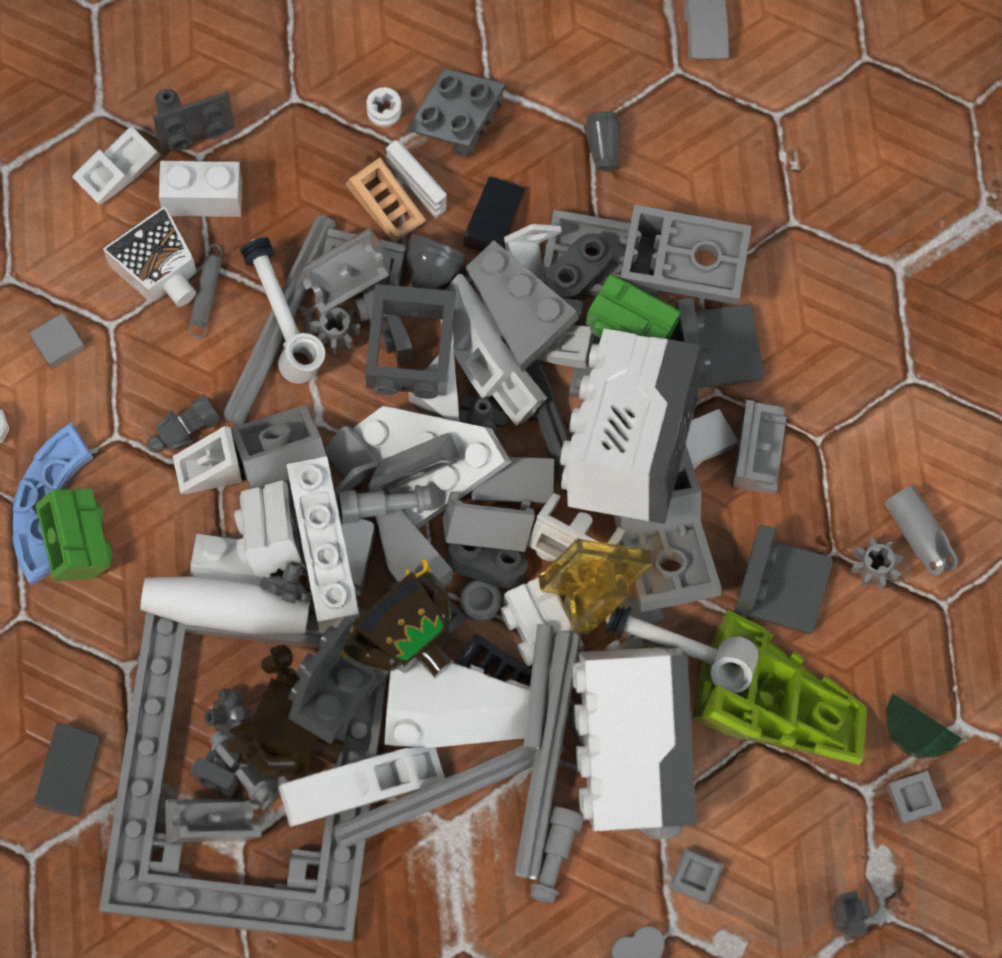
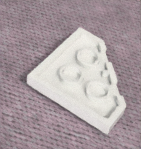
[353,406,511,529]

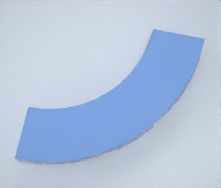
[12,422,93,586]

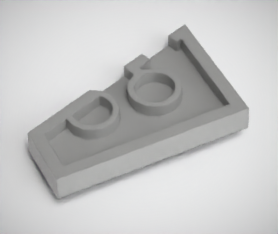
[466,241,579,372]

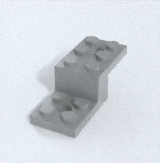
[540,205,752,305]
[613,445,721,612]

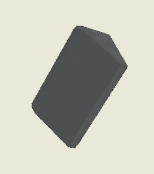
[371,433,459,489]
[34,723,101,817]

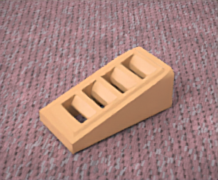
[345,157,426,243]

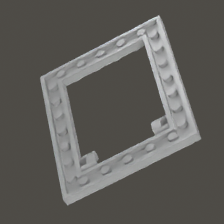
[99,603,387,943]

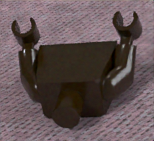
[227,644,345,778]

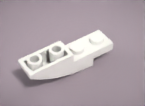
[440,274,547,426]
[278,747,445,827]

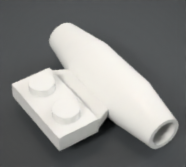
[140,534,310,635]

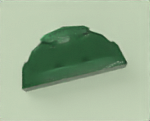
[885,694,962,759]

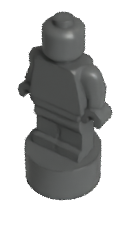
[146,394,221,453]

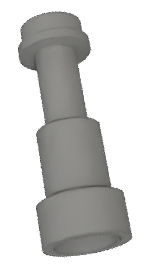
[337,485,431,524]
[529,807,584,904]

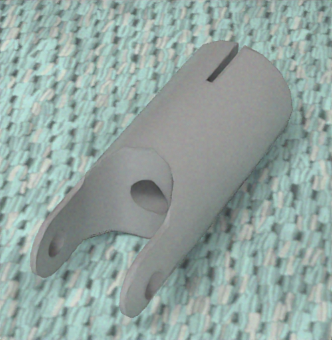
[884,485,958,575]

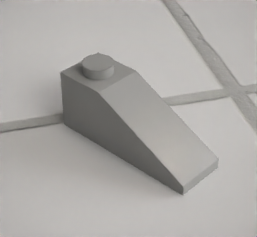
[368,482,453,590]

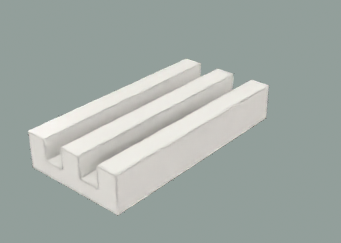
[386,140,447,219]

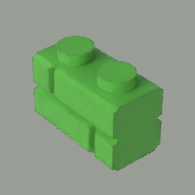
[586,274,682,339]
[35,489,112,581]

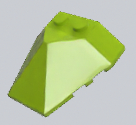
[693,609,867,765]

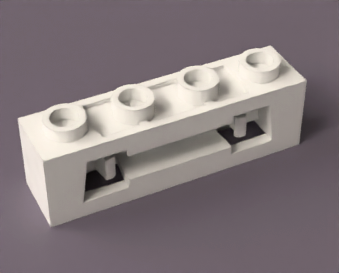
[286,456,359,634]

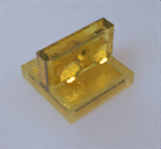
[539,538,652,635]

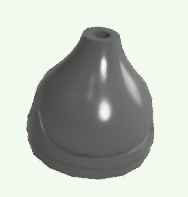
[406,234,467,289]

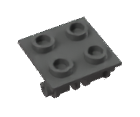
[407,68,506,158]
[153,89,235,152]

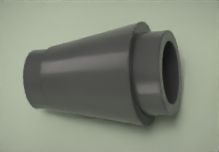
[583,111,622,171]

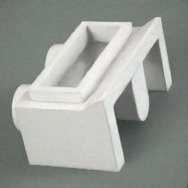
[527,493,625,584]

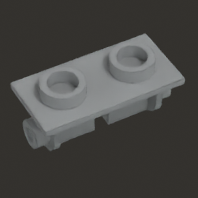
[210,720,290,811]

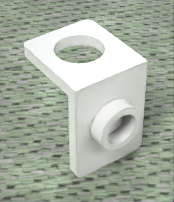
[504,224,562,279]

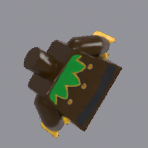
[341,559,453,678]

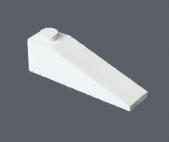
[385,662,530,748]

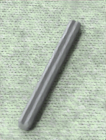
[223,215,336,426]
[515,631,581,879]
[333,743,565,848]

